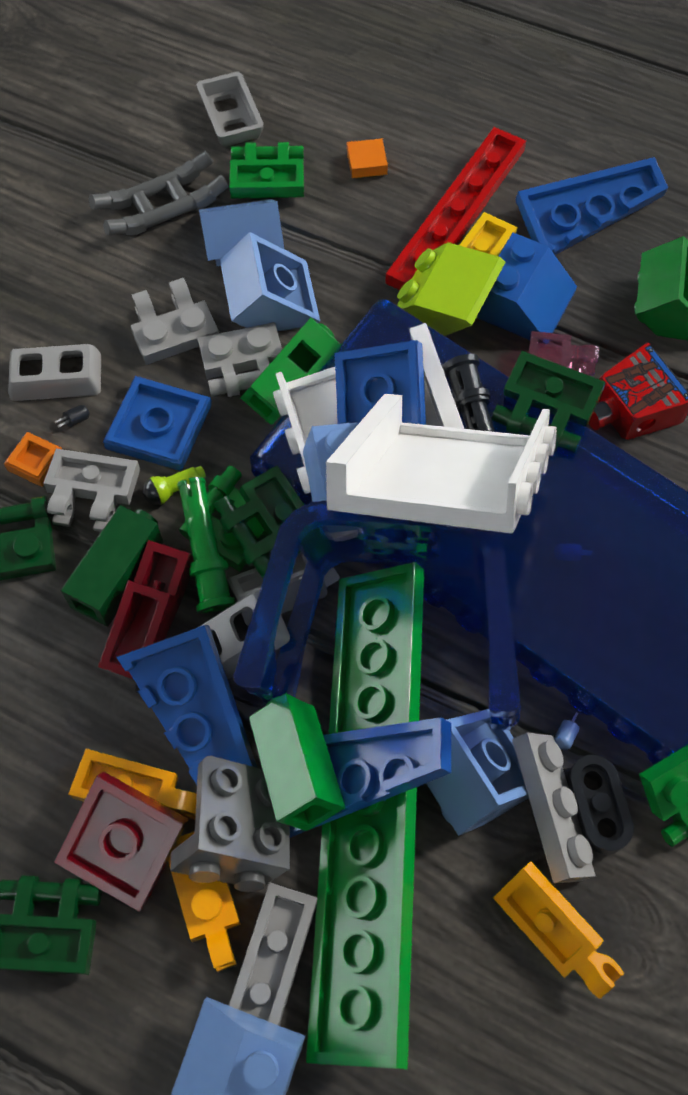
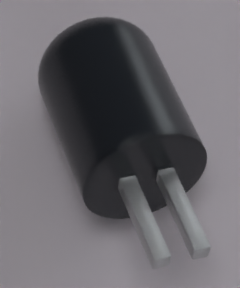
[55,405,90,427]

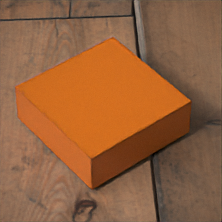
[347,138,388,178]
[4,432,62,487]

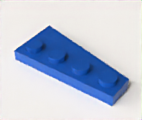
[515,157,668,255]
[117,625,257,785]
[290,717,452,837]

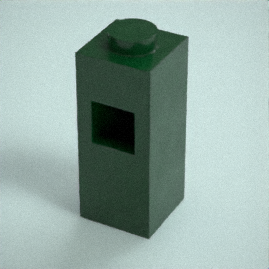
[61,505,164,627]

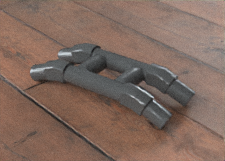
[89,150,229,236]

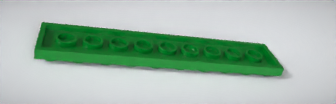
[306,562,424,1069]

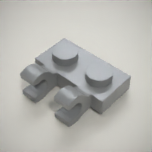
[131,278,219,365]
[44,449,140,532]

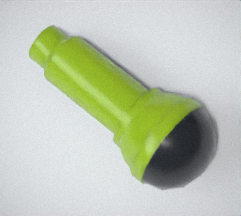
[142,466,206,505]

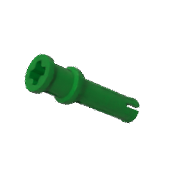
[177,477,236,614]

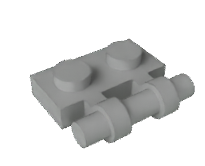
[197,322,282,397]

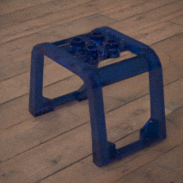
[234,500,521,730]

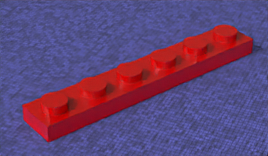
[385,127,526,290]

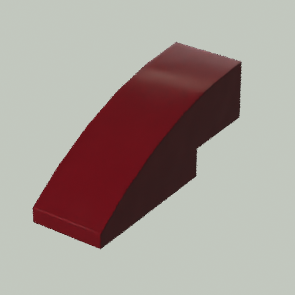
[98,540,194,679]

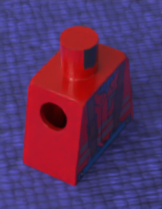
[589,343,688,440]

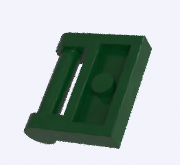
[0,496,56,581]

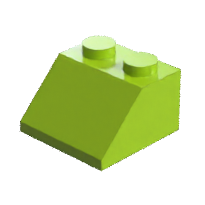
[392,242,506,341]

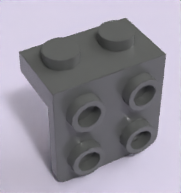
[170,756,290,892]

